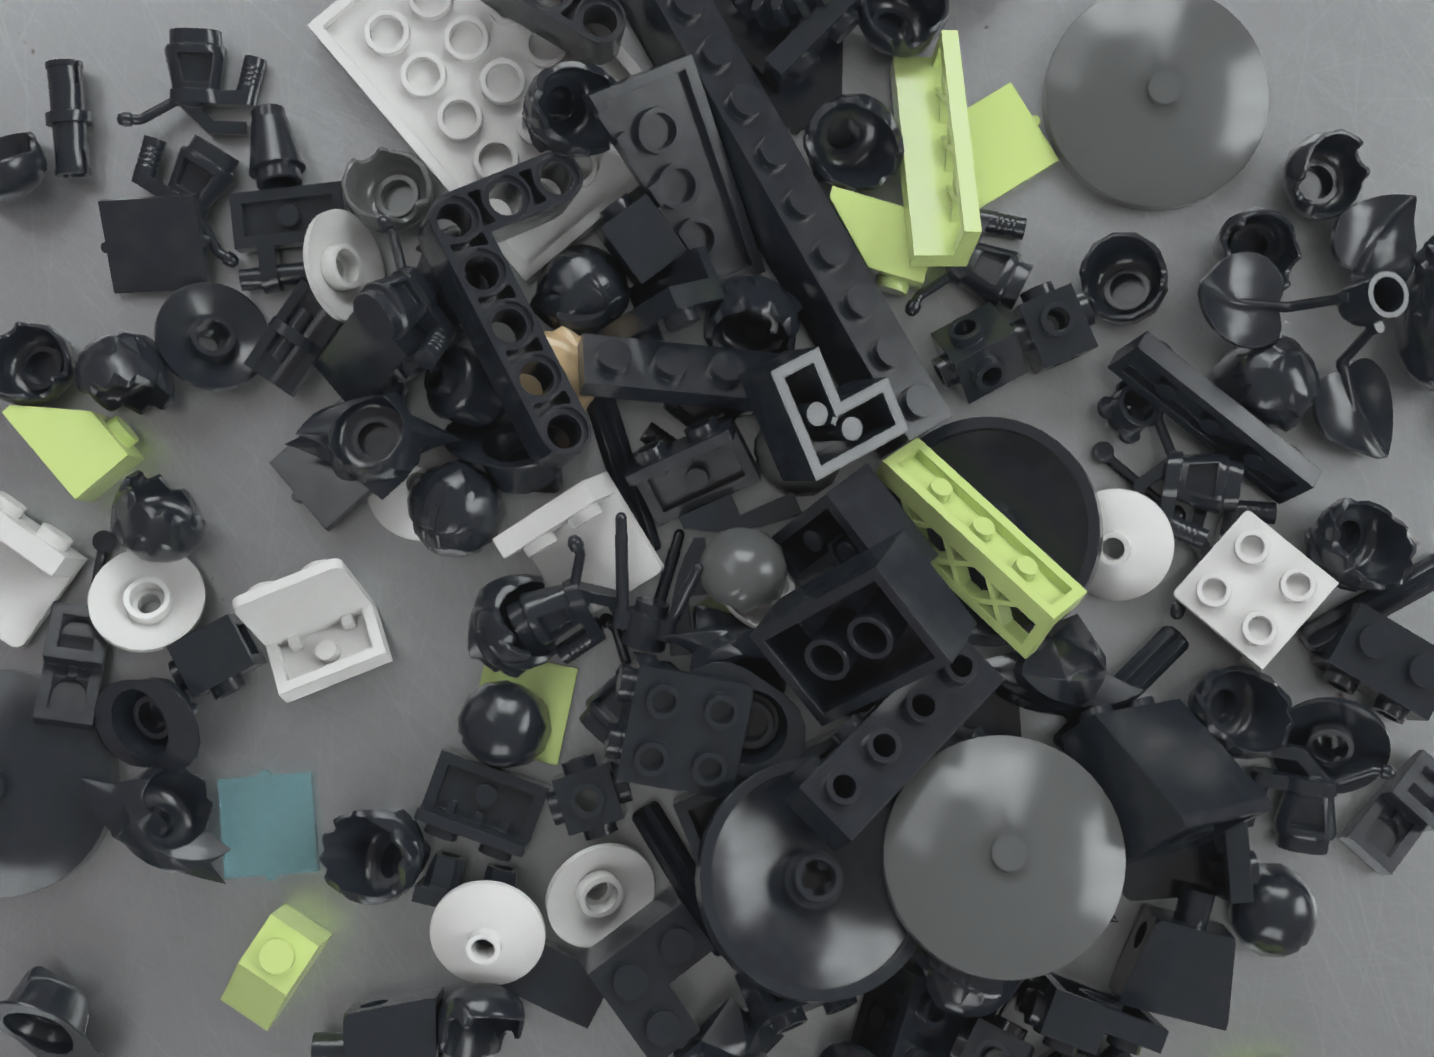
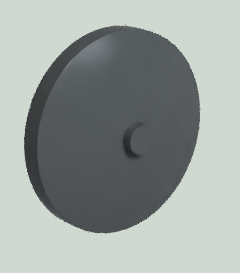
[1042,0,1270,212]
[881,735,1126,981]

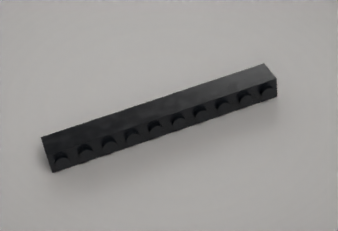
[617,0,953,459]

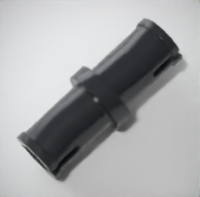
[45,59,93,178]

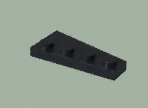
[581,54,766,286]

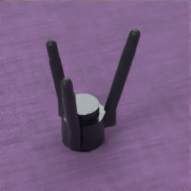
[612,512,704,653]

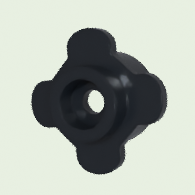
[1097,380,1158,444]

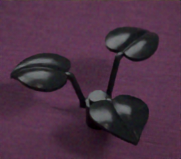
[1197,194,1417,459]

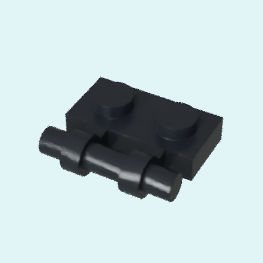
[229,181,348,294]

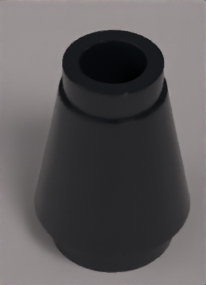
[249,104,306,190]

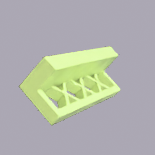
[889,30,982,267]
[875,437,1088,659]

